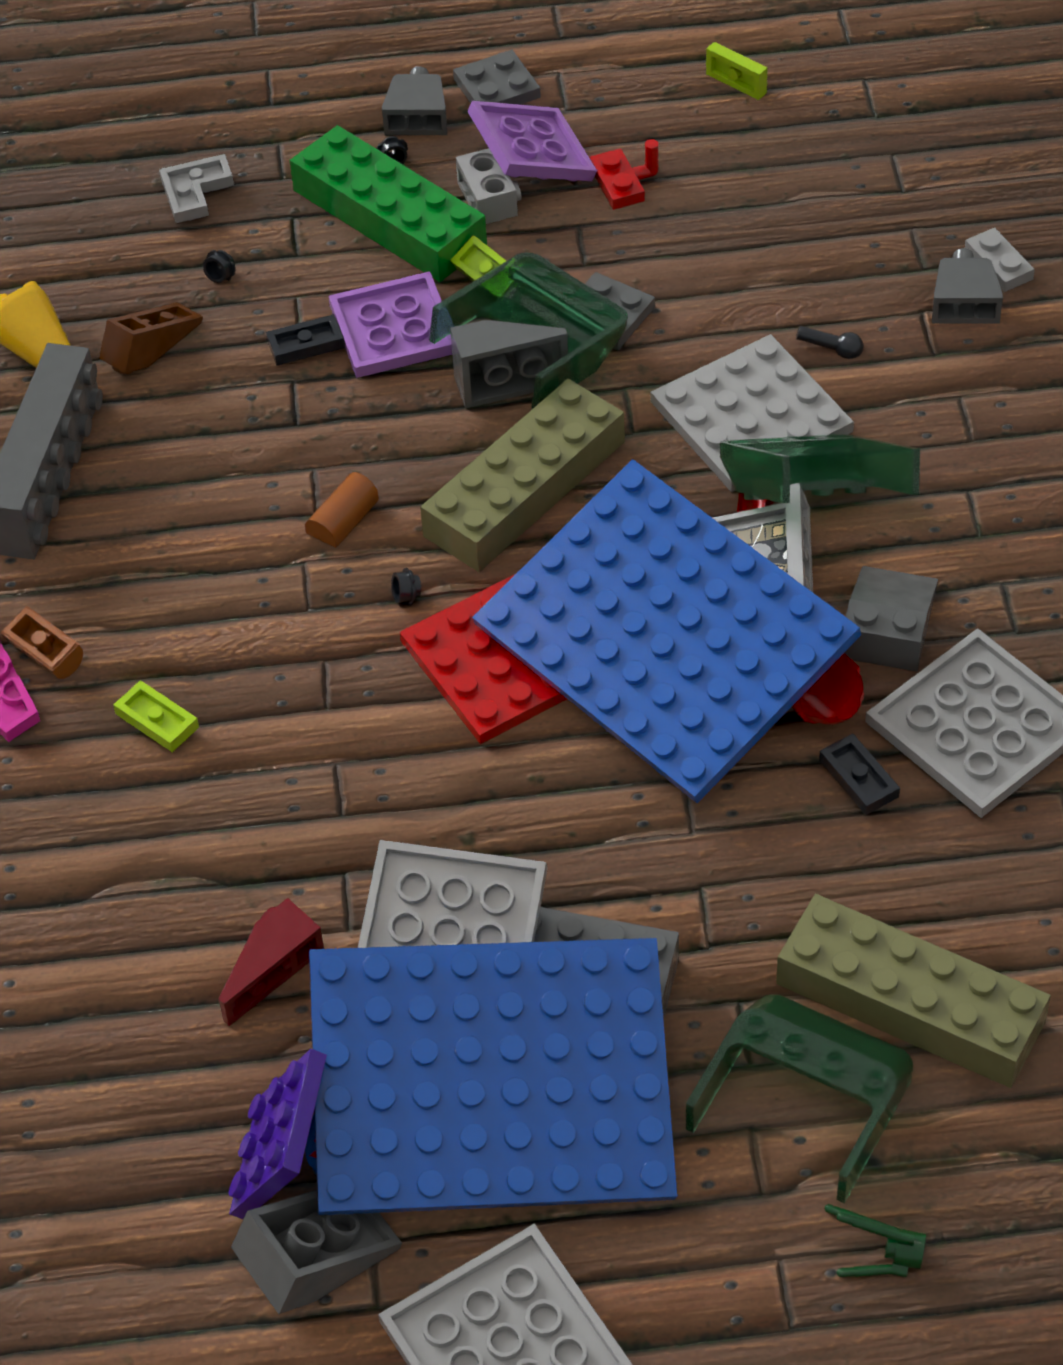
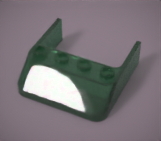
[429,252,628,409]
[720,434,920,503]
[686,994,913,1204]

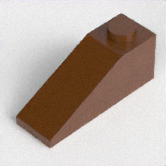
[99,302,203,374]

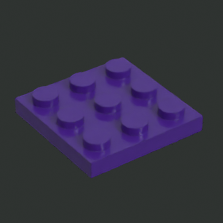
[229,1048,327,1219]

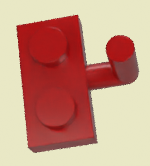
[589,139,659,210]

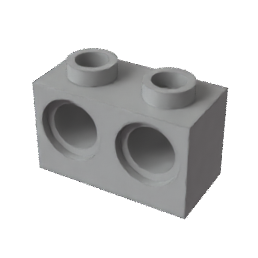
[456,148,521,224]

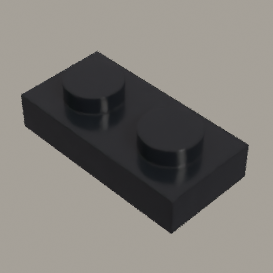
[266,314,345,366]
[819,733,900,815]

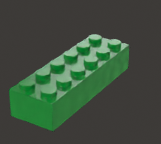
[289,125,487,282]

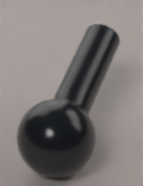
[796,326,864,359]

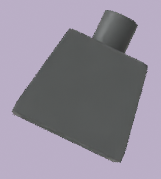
[382,66,448,135]
[932,248,1003,324]

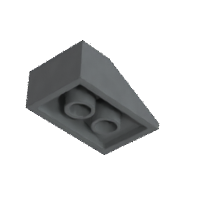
[450,320,569,408]
[844,566,938,672]
[231,1190,402,1314]

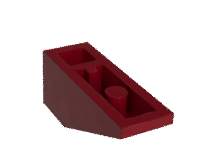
[218,898,324,1026]

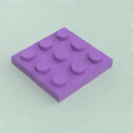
[467,101,597,182]
[329,272,452,378]

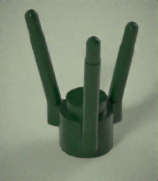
[824,1204,926,1278]

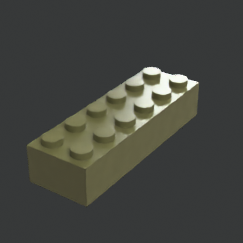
[420,379,625,572]
[776,893,1051,1088]

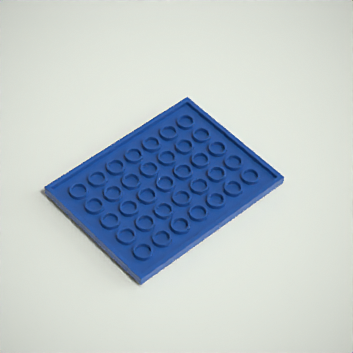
[472,459,861,803]
[309,938,677,1215]

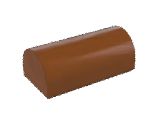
[305,472,379,548]
[1,606,83,679]

